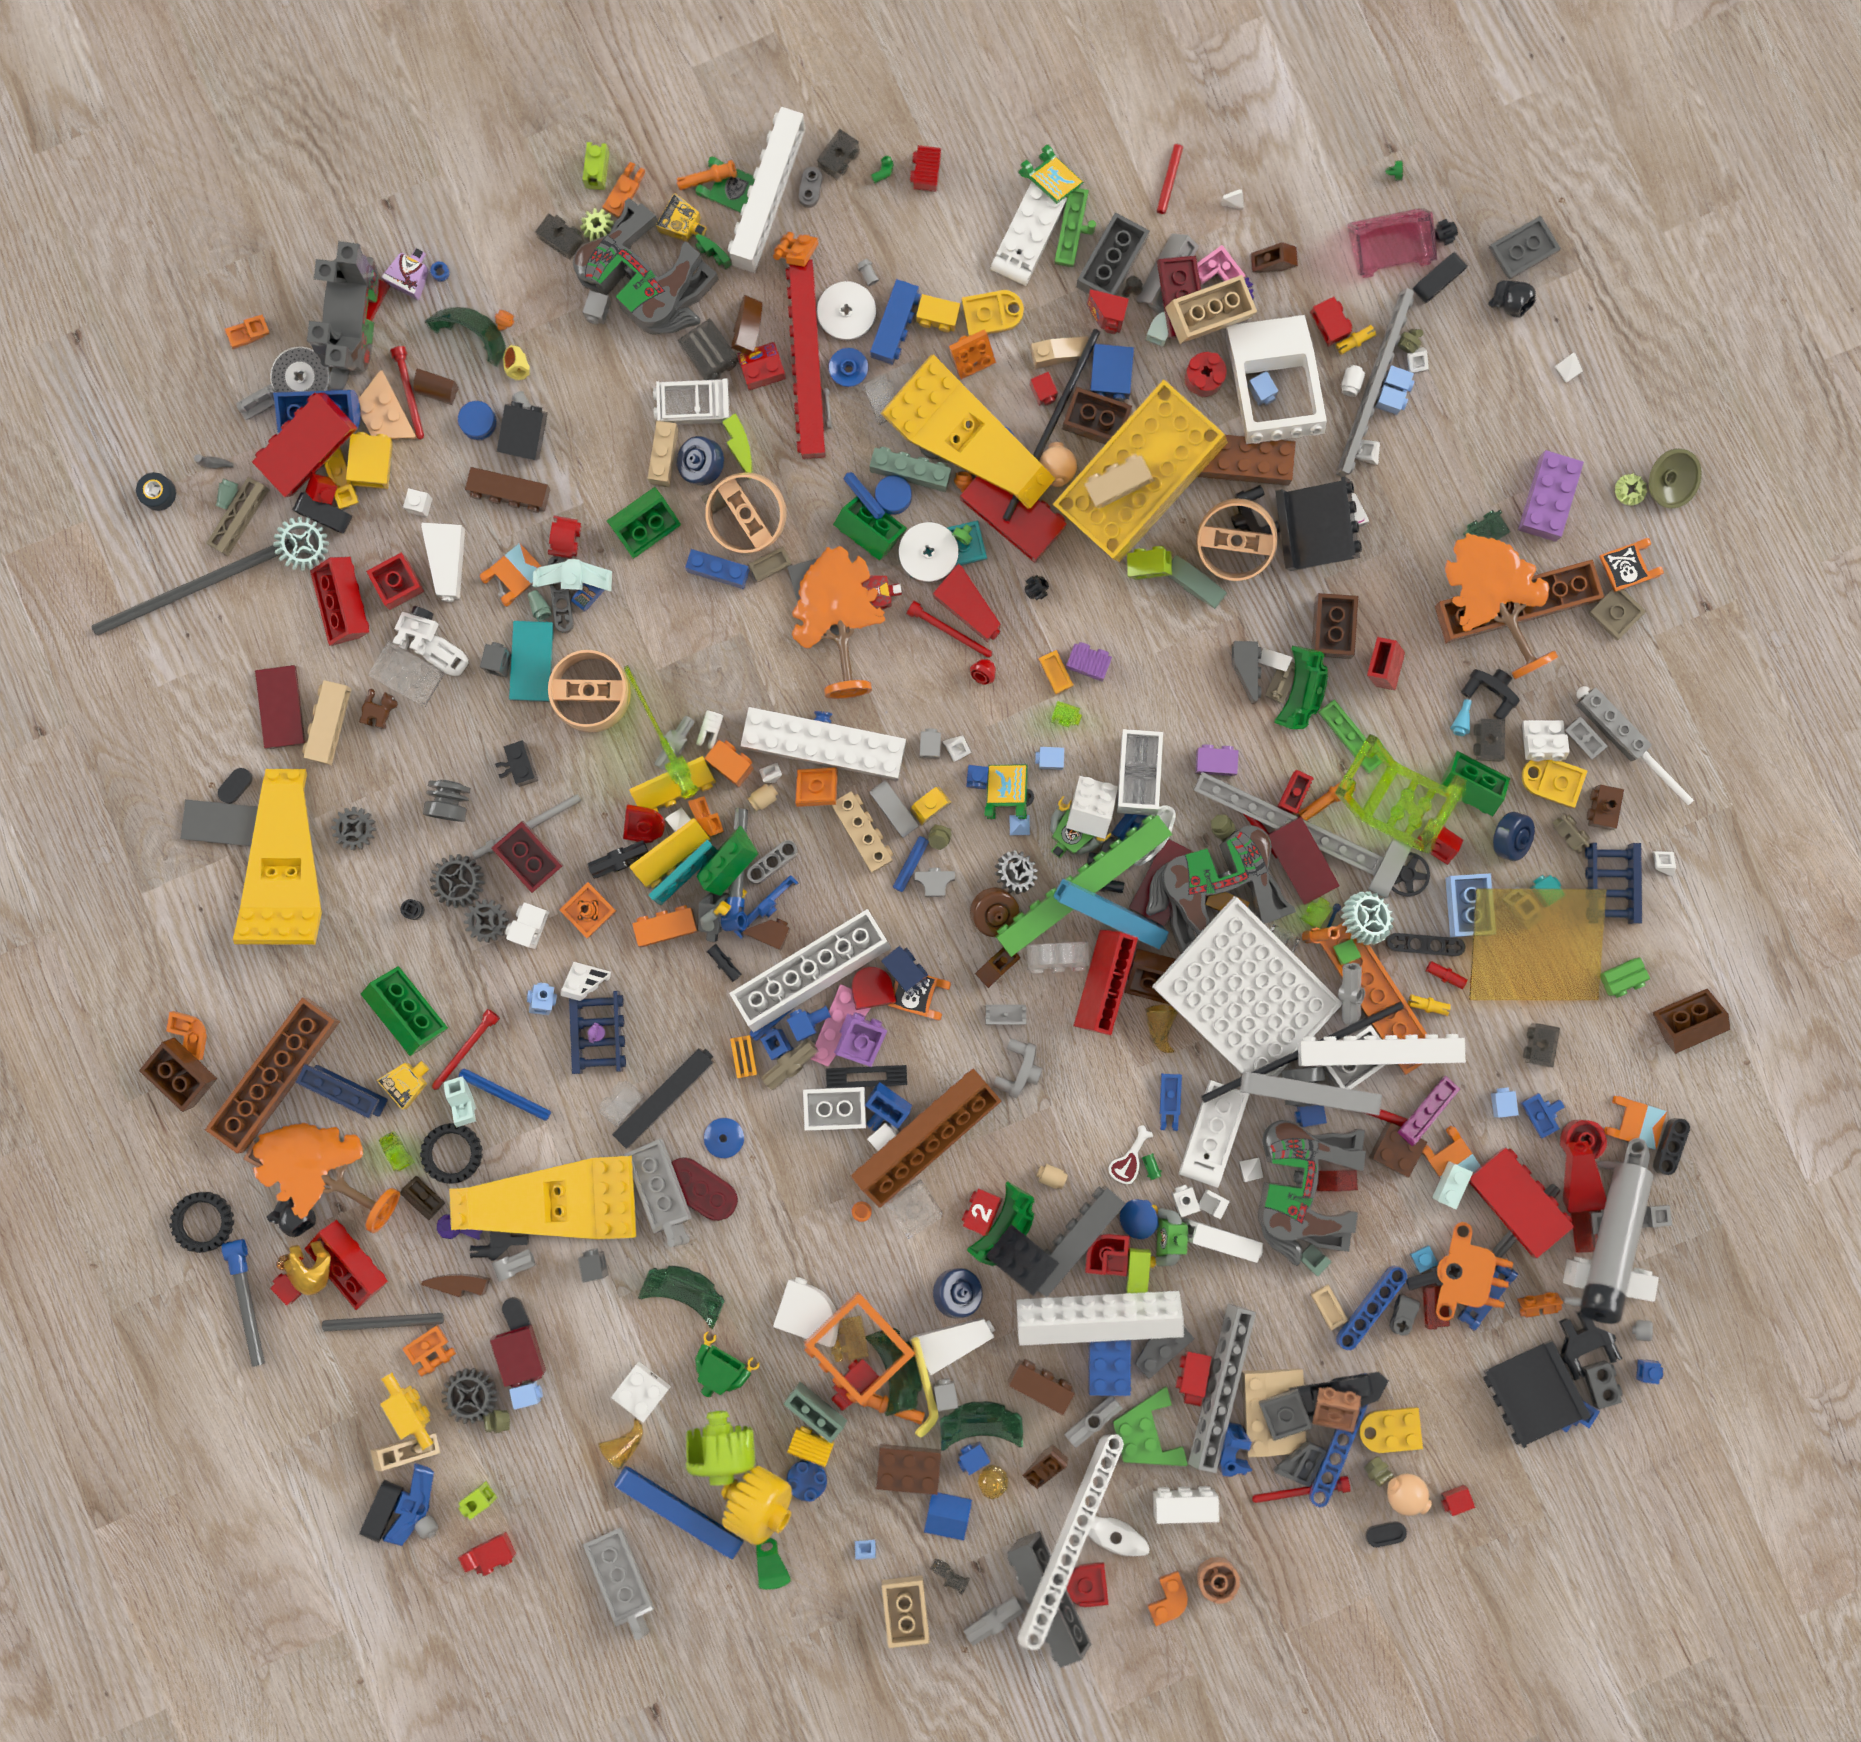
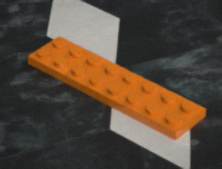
[1319,921,1428,1075]

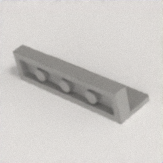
[1136,234,1199,313]

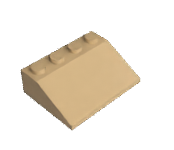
[1242,1369,1306,1457]

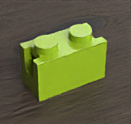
[582,142,610,190]
[1127,546,1172,580]
[458,1481,498,1520]

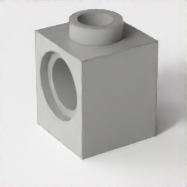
[583,291,611,324]
[920,728,941,759]
[934,1378,958,1411]

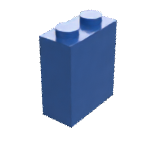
[1090,344,1134,401]

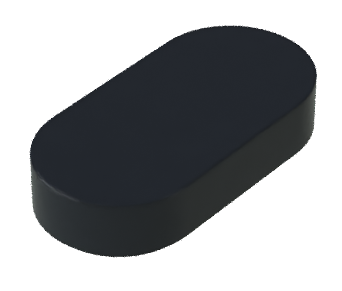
[218,768,252,804]
[502,1297,531,1330]
[1365,1521,1407,1548]

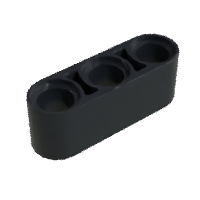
[1412,252,1468,304]
[292,492,353,534]
[1653,1118,1690,1175]
[359,1479,403,1543]

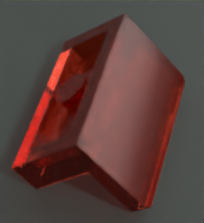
[1571,1210,1601,1253]
[1422,1286,1450,1330]

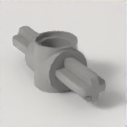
[654,716,694,770]

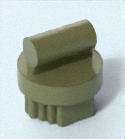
[1397,329,1423,353]
[1211,814,1236,842]
[928,824,952,850]
[483,1409,510,1433]
[1364,1457,1394,1487]

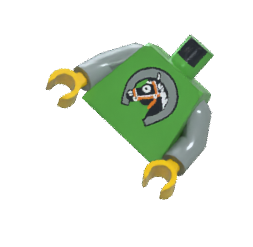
[1050,796,1111,859]
[1150,1205,1188,1268]

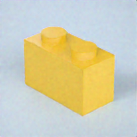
[916,294,960,333]

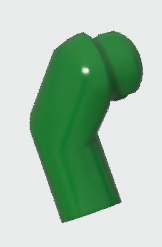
[871,156,894,184]

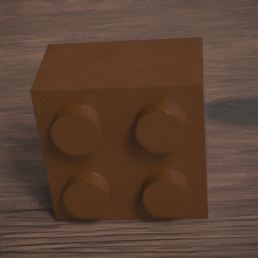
[1369,1122,1427,1178]

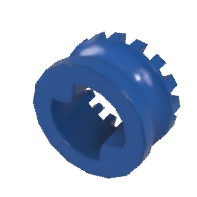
[430,261,450,282]
[814,711,832,724]

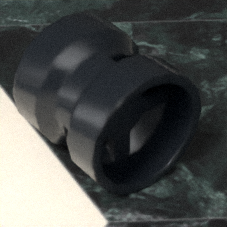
[400,899,425,920]

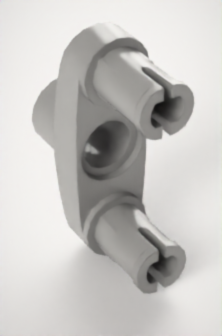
[993,1038,1043,1098]

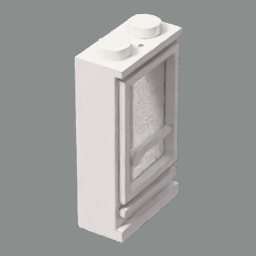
[653,379,730,425]

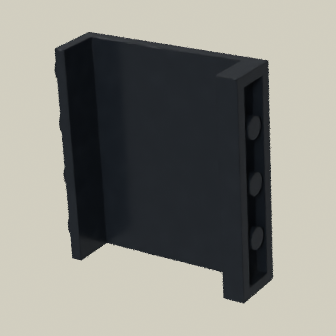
[1275,476,1362,571]
[1483,1340,1591,1448]

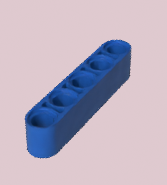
[1336,1266,1407,1351]

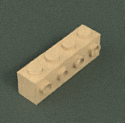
[302,680,351,765]
[832,791,894,873]

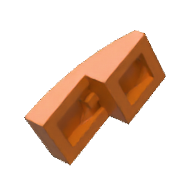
[225,314,270,349]
[688,796,724,836]

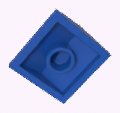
[924,1492,972,1541]

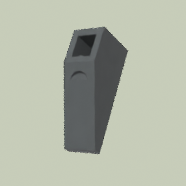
[1232,641,1262,704]

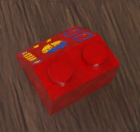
[1087,289,1129,334]
[737,342,786,391]

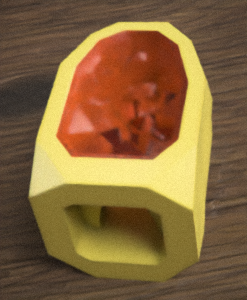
[503,345,530,380]

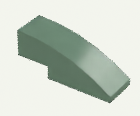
[1167,555,1227,609]

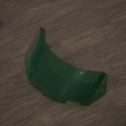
[425,307,506,367]
[638,1266,725,1329]
[865,1328,922,1417]
[940,1401,1024,1451]

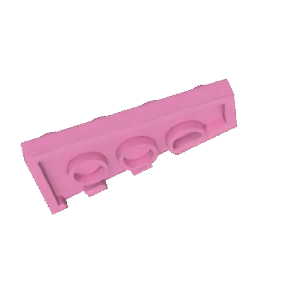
[811,984,871,1066]

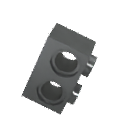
[480,642,512,678]
[578,1248,608,1283]
[1582,1360,1623,1409]

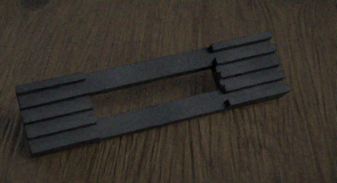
[826,1065,907,1089]

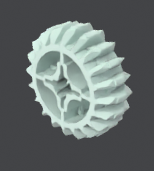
[273,517,329,571]
[1340,891,1394,945]

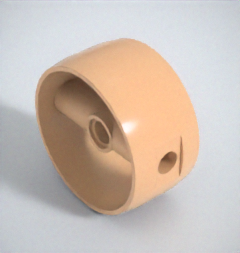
[705,472,787,554]
[1196,498,1277,581]
[548,650,631,732]

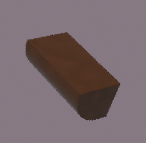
[413,368,459,405]

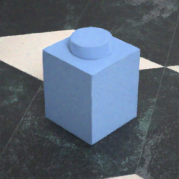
[1247,371,1278,406]
[1035,747,1064,770]
[1491,1087,1519,1118]
[509,1381,543,1410]

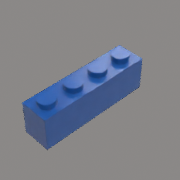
[870,279,921,365]

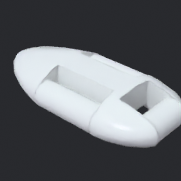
[422,636,469,676]

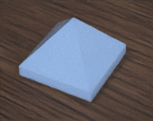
[1009,815,1030,835]
[855,1540,876,1560]

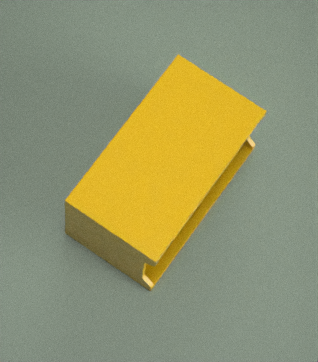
[1053,379,1228,562]

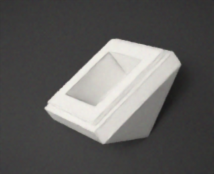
[759,763,782,783]

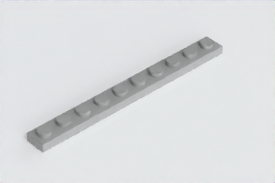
[1336,288,1414,477]
[1193,772,1384,876]

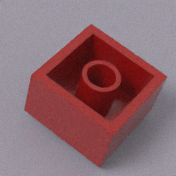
[366,552,425,610]

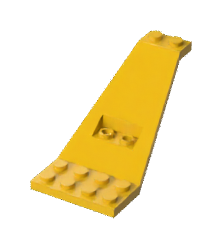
[880,354,1055,508]
[233,769,322,945]
[449,1156,636,1239]

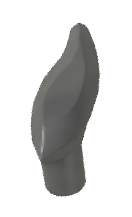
[194,454,234,468]

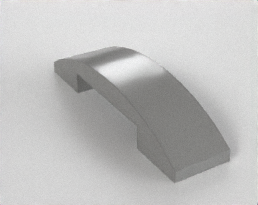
[1591,1205,1672,1234]

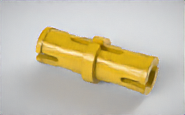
[1335,325,1376,355]
[1408,994,1451,1016]

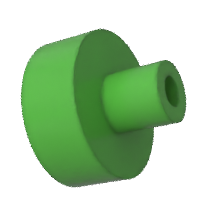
[952,524,973,546]

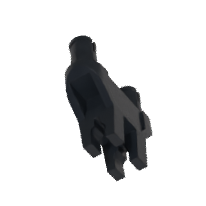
[470,1231,529,1261]
[1559,1312,1622,1380]

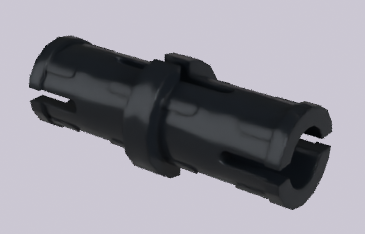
[707,944,742,983]

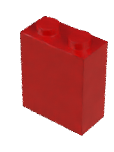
[1367,637,1405,691]

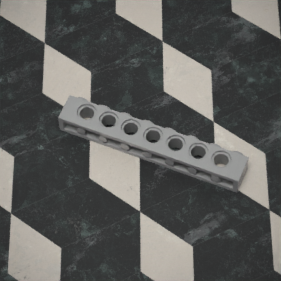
[1188,1304,1256,1473]

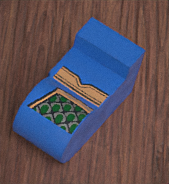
[571,583,604,611]

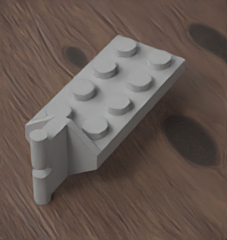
[625,1139,692,1247]
[583,1527,655,1640]

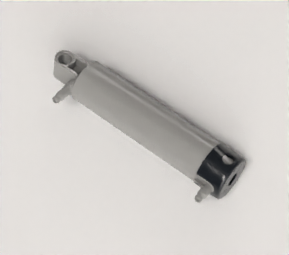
[1564,1138,1653,1324]

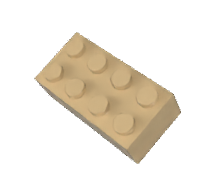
[1165,275,1257,344]

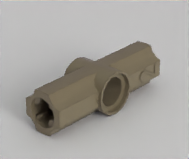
[761,1038,819,1090]

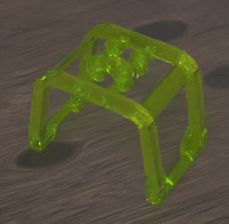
[1335,734,1466,854]

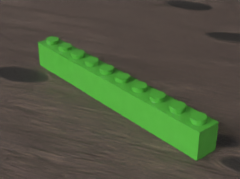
[995,814,1173,957]

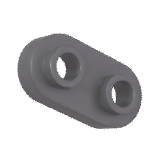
[799,167,822,207]

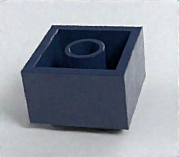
[881,946,928,997]

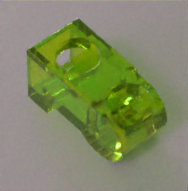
[379,1131,415,1172]

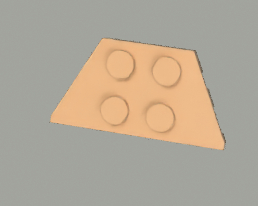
[359,370,417,440]

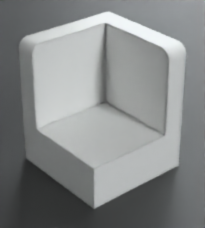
[1198,1189,1230,1219]

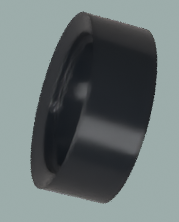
[410,606,434,620]

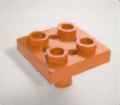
[949,329,996,379]
[559,882,616,939]

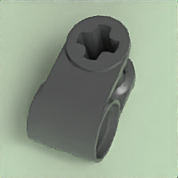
[1389,1294,1420,1336]

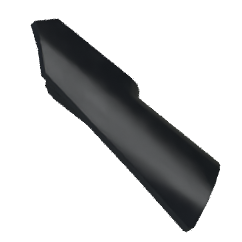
[1289,1372,1389,1423]

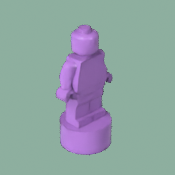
[588,1023,605,1043]

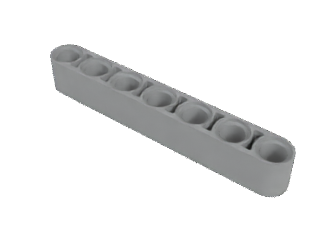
[1240,1072,1382,1115]

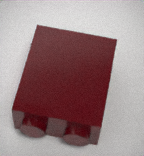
[490,1324,546,1388]

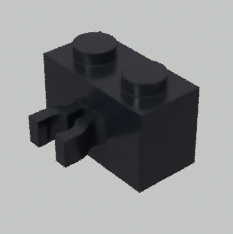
[495,740,539,787]

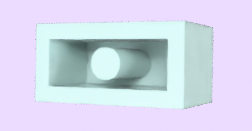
[1432,1161,1473,1209]

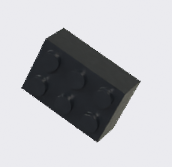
[986,1224,1059,1296]

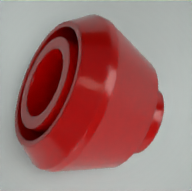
[970,659,996,685]

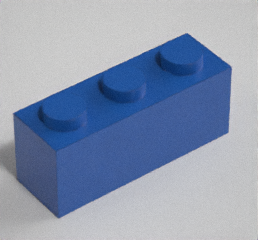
[685,549,750,590]

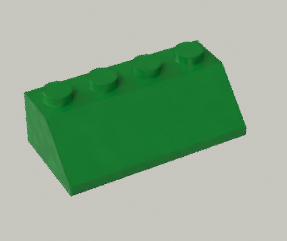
[360,966,448,1056]

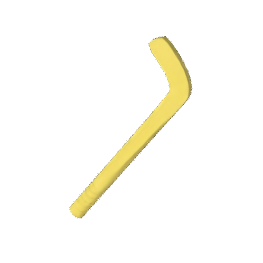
[911,1337,939,1438]

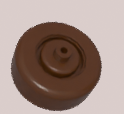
[970,887,1020,937]

